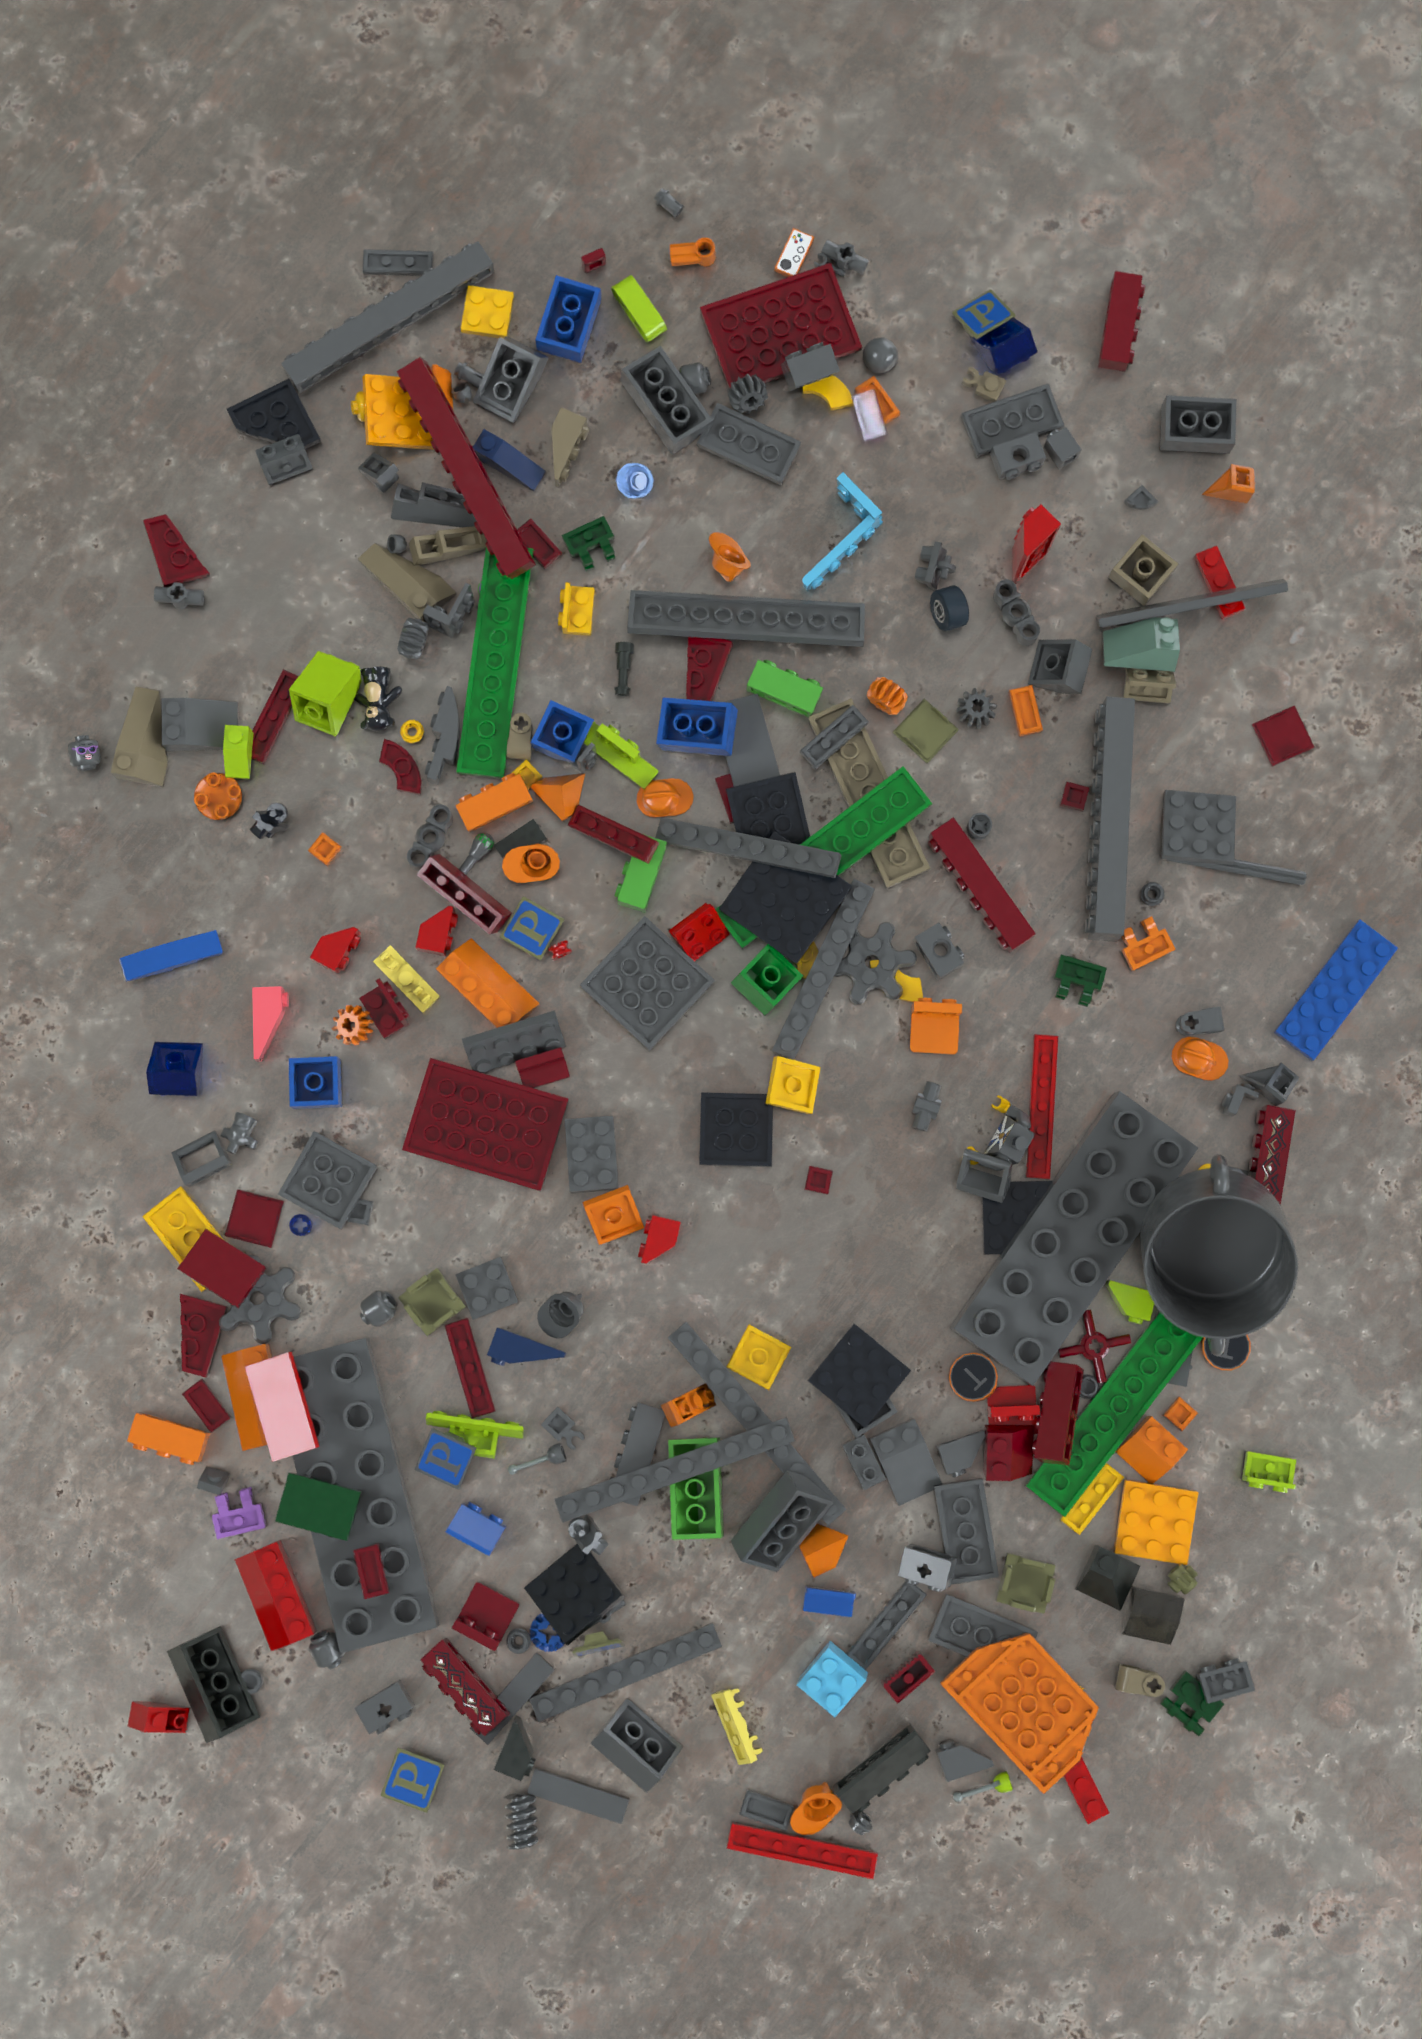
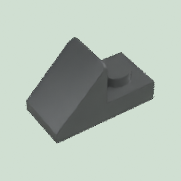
[358,452,399,493]

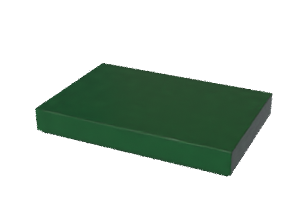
[275,1472,361,1541]

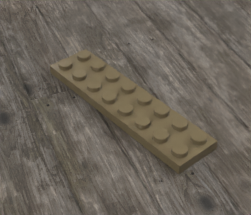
[808,698,930,889]

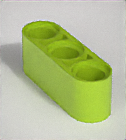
[611,275,667,343]

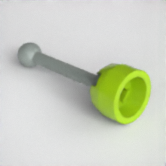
[953,1771,1013,1802]

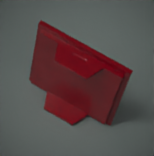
[1252,705,1315,766]
[225,1189,284,1248]

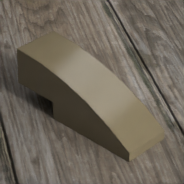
[408,526,486,566]

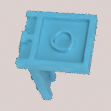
[802,472,883,591]

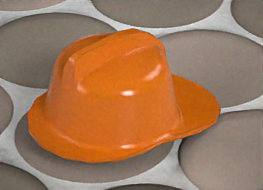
[709,532,751,582]
[637,778,693,818]
[502,844,560,883]
[1172,1037,1229,1081]
[790,1782,842,1835]

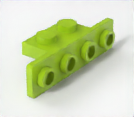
[584,722,658,789]
[426,1411,524,1459]

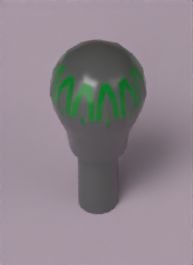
[459,833,494,874]

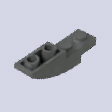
[425,686,460,785]

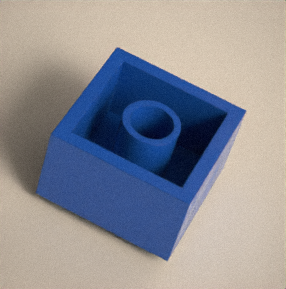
[289,1056,342,1109]

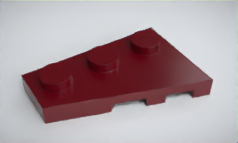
[143,514,210,587]
[686,637,733,701]
[180,1294,228,1378]

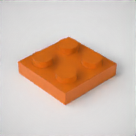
[583,1185,644,1245]

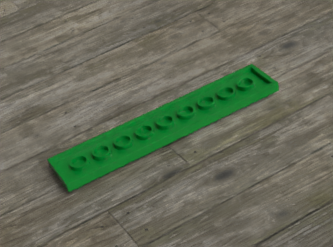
[456,548,533,779]
[715,766,932,949]
[1025,1311,1203,1517]

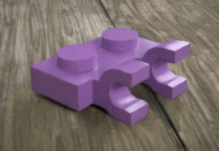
[212,1487,266,1539]

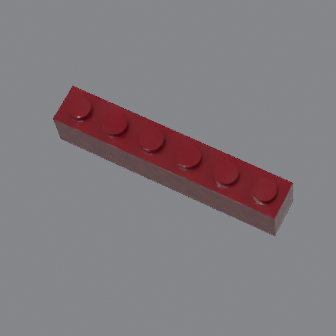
[928,817,1036,953]

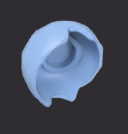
[616,463,654,499]

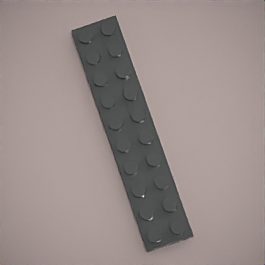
[628,590,865,647]

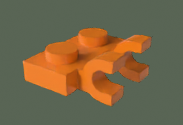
[1121,916,1176,971]

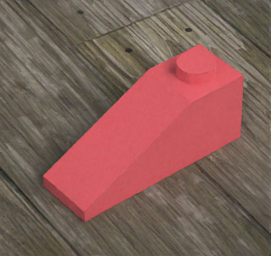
[252,986,289,1062]

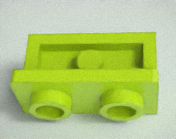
[1242,1451,1296,1493]

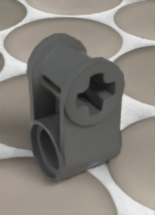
[1176,1007,1225,1036]

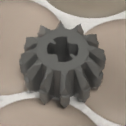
[727,374,768,414]
[397,618,429,659]
[956,688,997,729]

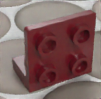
[359,978,410,1039]
[451,1582,519,1651]

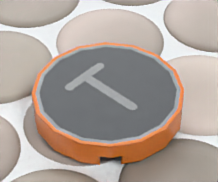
[1201,1335,1250,1370]
[949,1353,998,1402]

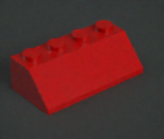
[1012,504,1061,584]
[235,1540,318,1651]

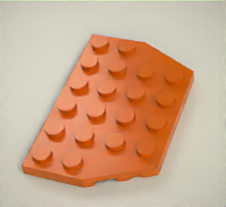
[940,1633,1099,1794]

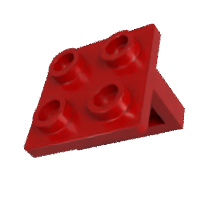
[668,903,730,962]
[987,1385,1040,1434]

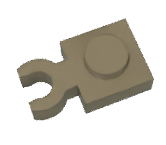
[962,367,1006,402]

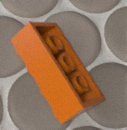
[436,938,540,1028]
[221,1344,272,1451]

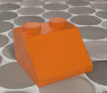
[1115,1416,1188,1484]

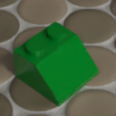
[731,944,804,1015]

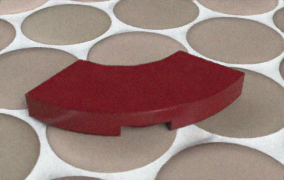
[379,739,422,796]

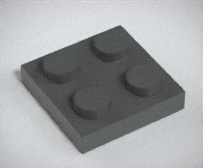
[455,1257,518,1320]

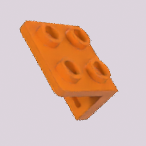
[910,998,962,1055]

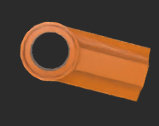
[670,237,716,267]

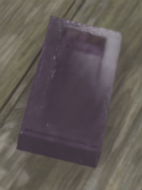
[852,389,888,442]

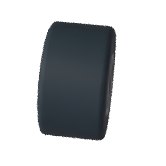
[930,585,969,631]

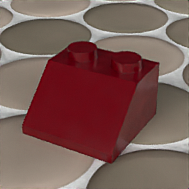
[983,1425,1034,1481]

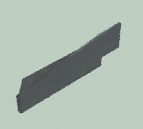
[391,482,476,528]

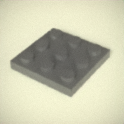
[1161,790,1236,865]
[278,1131,378,1230]

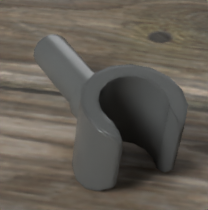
[814,253,846,277]

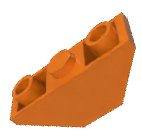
[661,1383,716,1427]

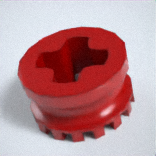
[548,940,572,960]

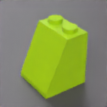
[289,651,362,737]

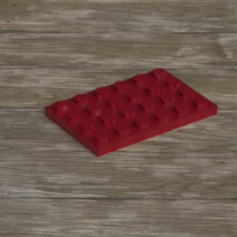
[700,263,862,388]
[402,1058,569,1191]

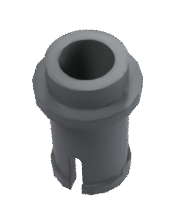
[654,188,684,218]
[454,362,484,388]

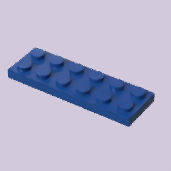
[1274,920,1398,1061]

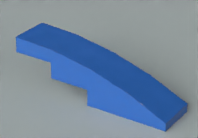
[119,930,223,982]

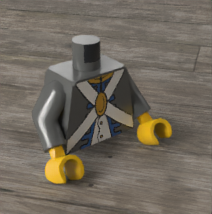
[967,1095,1035,1171]

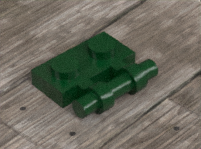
[1160,1671,1224,1736]

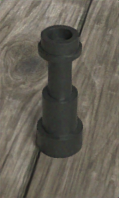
[614,642,634,696]

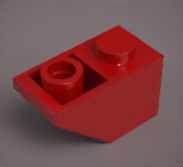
[415,906,458,957]
[310,927,361,974]
[638,1215,681,1264]
[128,1701,190,1733]

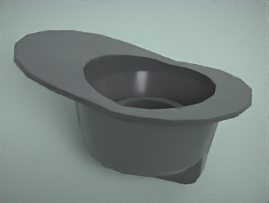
[537,1291,584,1338]

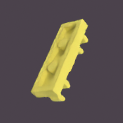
[373,945,440,1013]
[711,1689,763,1765]

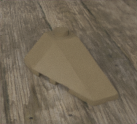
[358,543,457,622]
[111,687,168,787]

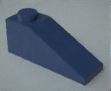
[473,429,546,491]
[487,1327,566,1366]

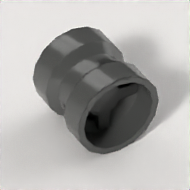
[966,813,992,840]

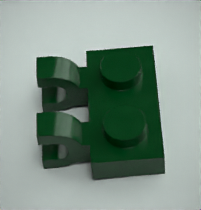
[562,516,616,572]
[1054,954,1107,1007]

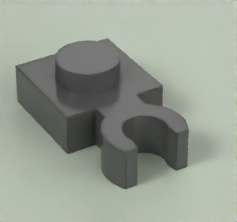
[541,1407,585,1450]

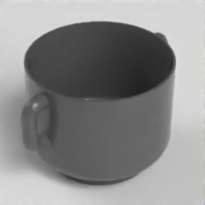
[1140,1154,1298,1356]

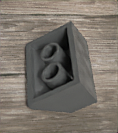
[590,1698,683,1793]

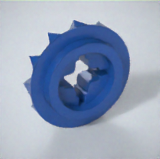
[530,1613,565,1652]

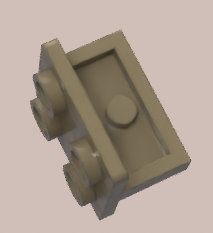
[1123,668,1176,703]

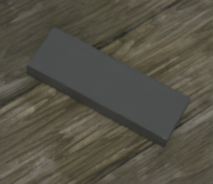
[363,249,433,276]
[800,705,869,770]

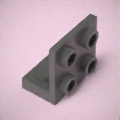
[423,583,475,638]

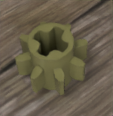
[1167,1563,1198,1595]

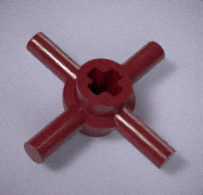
[1058,1309,1131,1383]

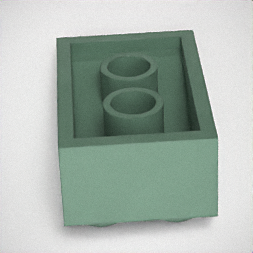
[1103,617,1180,672]

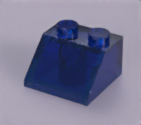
[970,317,1038,375]
[146,1042,203,1096]

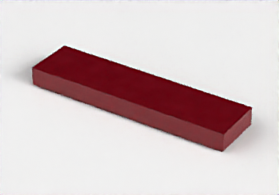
[252,669,299,764]
[568,804,659,864]
[444,1318,495,1419]

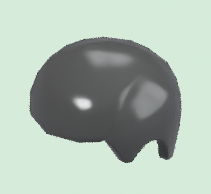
[863,337,898,373]

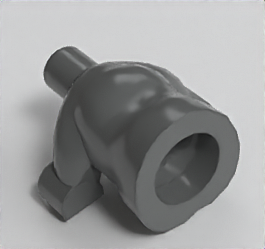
[221,1112,258,1154]

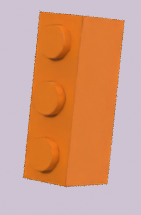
[455,773,534,832]
[127,1412,210,1465]

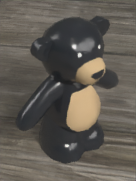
[354,666,402,731]

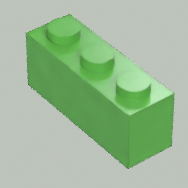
[746,660,823,717]
[615,834,667,913]

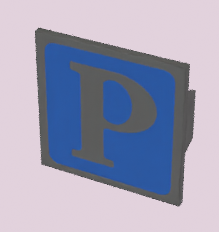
[414,1428,476,1490]

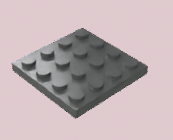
[580,916,715,1051]

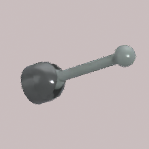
[508,1443,567,1475]

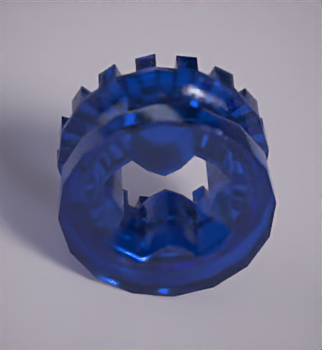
[289,1214,313,1236]

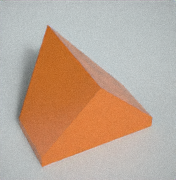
[1202,464,1255,504]
[531,773,585,821]
[799,1523,849,1578]

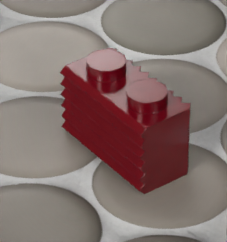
[881,1651,935,1704]

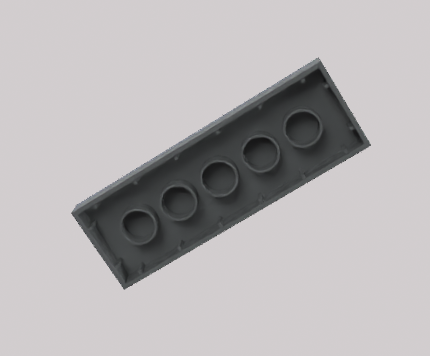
[950,1091,1198,1386]
[293,1338,440,1654]

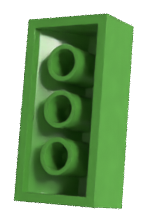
[668,1437,724,1540]

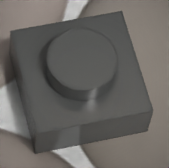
[197,1466,230,1495]

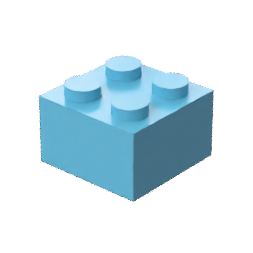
[797,1641,868,1717]

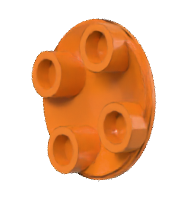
[194,772,242,820]

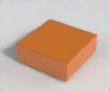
[308,832,342,866]
[1163,1397,1198,1431]

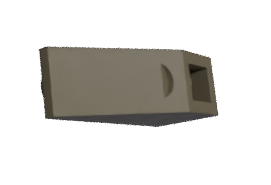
[551,407,589,487]

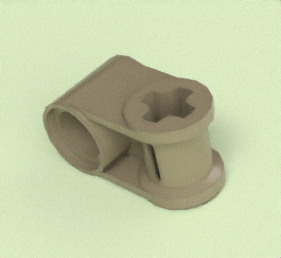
[507,713,533,760]
[1115,1664,1165,1697]

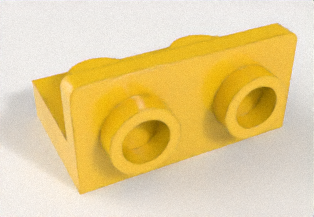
[558,582,595,636]

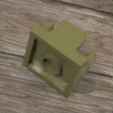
[398,1268,467,1336]
[996,1553,1056,1614]

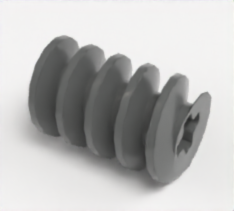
[504,1793,539,1850]

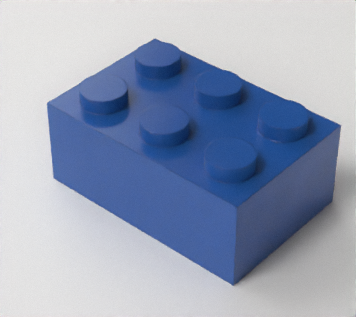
[535,275,602,363]
[656,697,738,756]

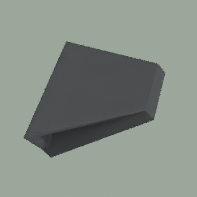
[1239,1063,1300,1106]

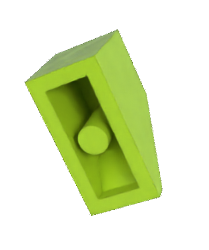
[223,725,254,779]
[1105,1280,1154,1325]

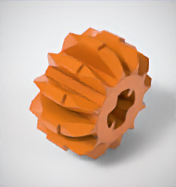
[866,677,908,715]
[332,1005,374,1045]

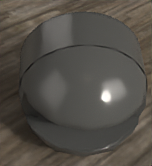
[451,383,472,403]
[387,534,407,553]

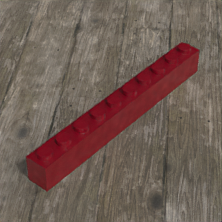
[397,357,536,579]

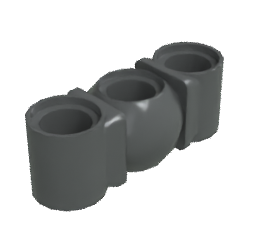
[993,579,1040,646]
[407,804,453,871]

